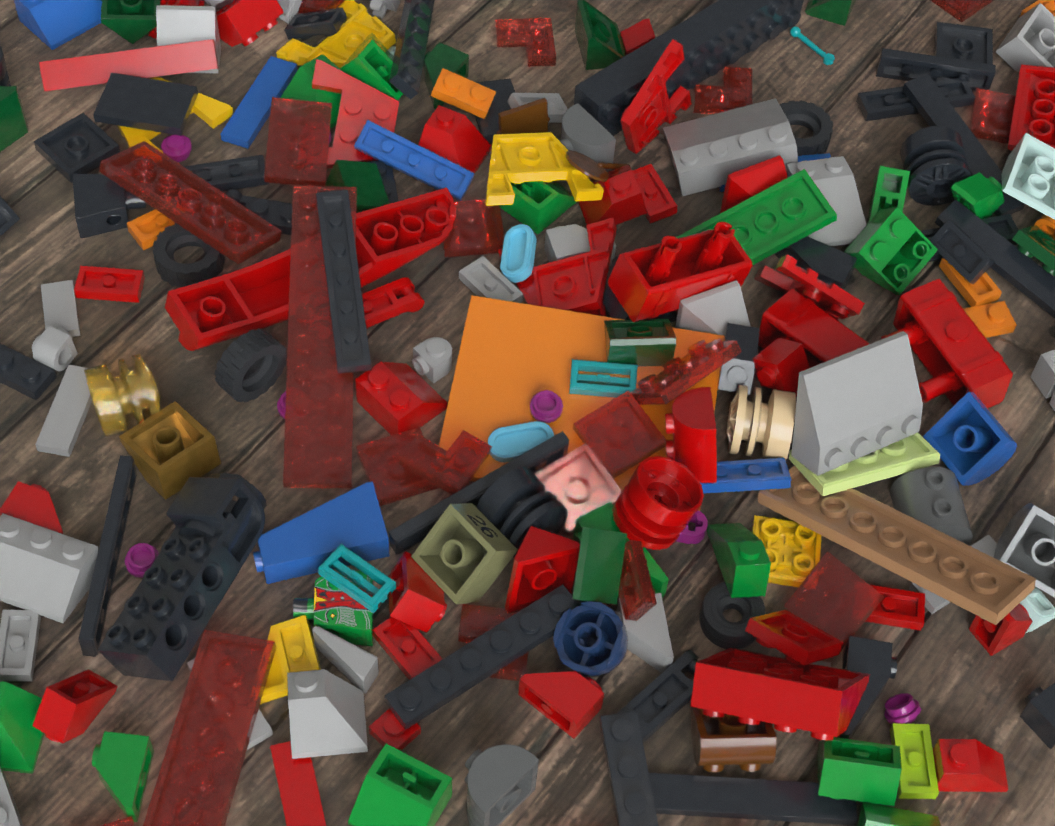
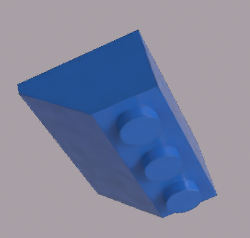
[14,0,102,50]

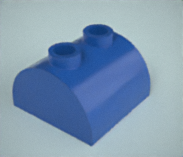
[923,392,1017,486]

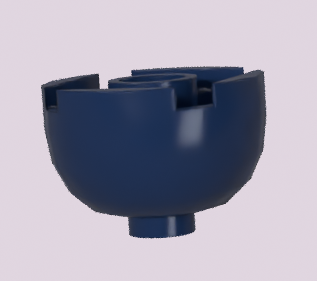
[553,601,628,676]

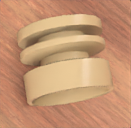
[726,385,796,460]

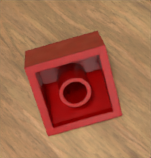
[216,0,284,47]
[355,362,448,443]

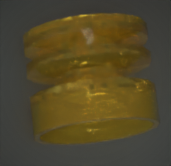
[84,353,160,437]

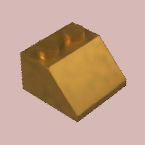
[119,401,221,500]

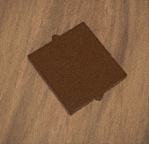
[496,98,550,134]

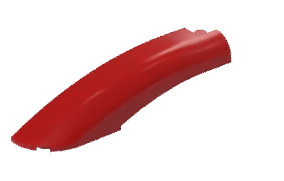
[165,188,456,351]

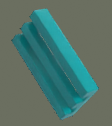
[569,359,638,399]
[318,544,396,613]

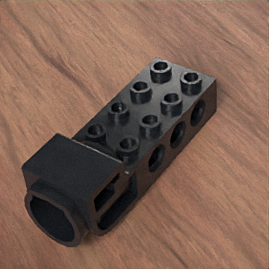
[98,472,267,682]

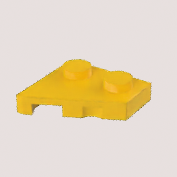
[252,615,321,705]

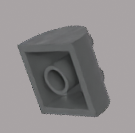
[560,103,616,179]
[889,467,973,544]
[994,503,1055,598]
[464,744,539,826]

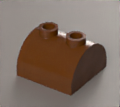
[691,707,777,773]

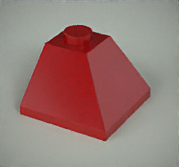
[418,105,491,174]
[720,155,788,214]
[578,165,647,225]

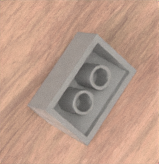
[0,513,98,623]

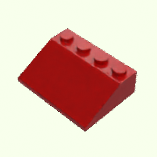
[1008,64,1055,151]
[690,648,870,740]

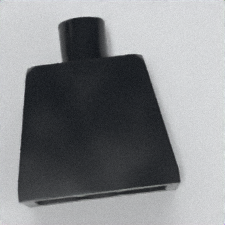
[73,174,146,238]

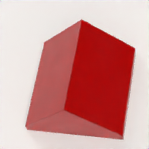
[505,526,580,612]

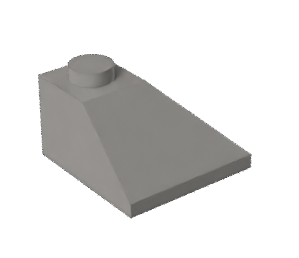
[675,280,750,336]
[287,669,368,759]

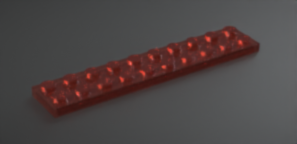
[283,186,357,488]

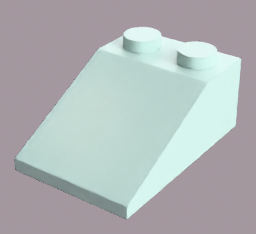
[1001,133,1055,220]

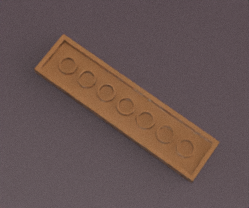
[758,465,1036,625]

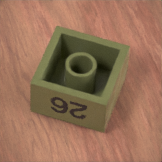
[411,503,518,605]

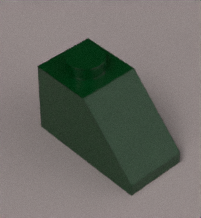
[423,42,469,109]

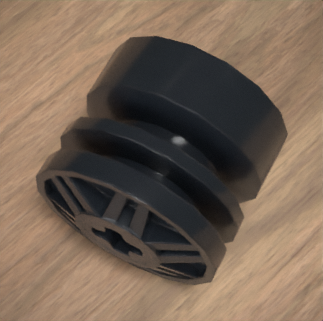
[900,126,971,206]
[476,467,569,558]

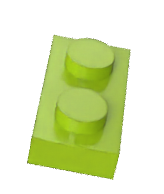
[890,723,939,799]

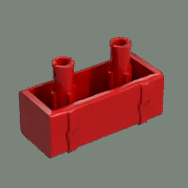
[608,222,753,322]
[881,279,1013,408]
[758,288,870,368]

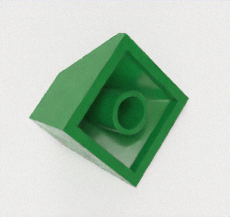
[279,54,342,129]
[0,681,44,774]

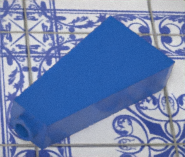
[253,481,390,584]

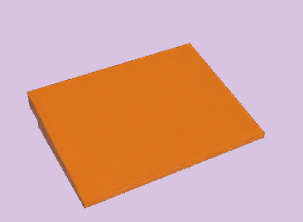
[433,295,725,511]

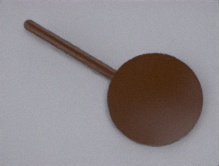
[565,150,630,182]

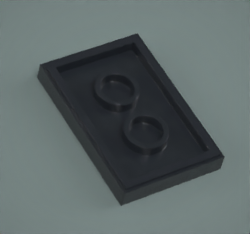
[93,73,198,136]

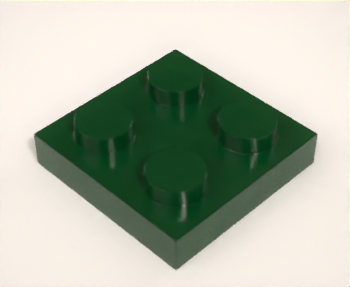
[1012,225,1055,276]

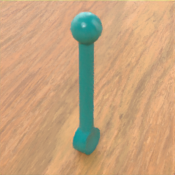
[790,26,835,65]

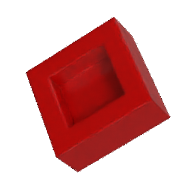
[368,709,421,751]

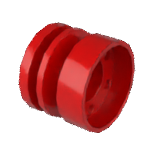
[612,456,704,550]

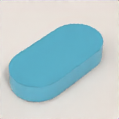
[500,224,537,283]
[488,421,554,462]

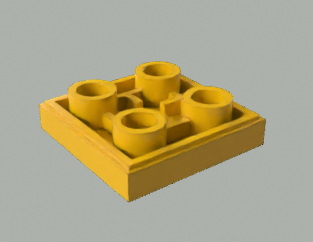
[752,515,822,590]

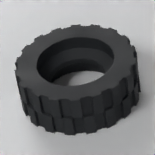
[780,100,833,156]
[153,220,225,288]
[214,328,288,403]

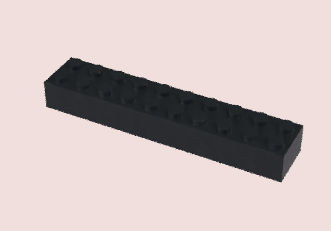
[574,0,804,136]

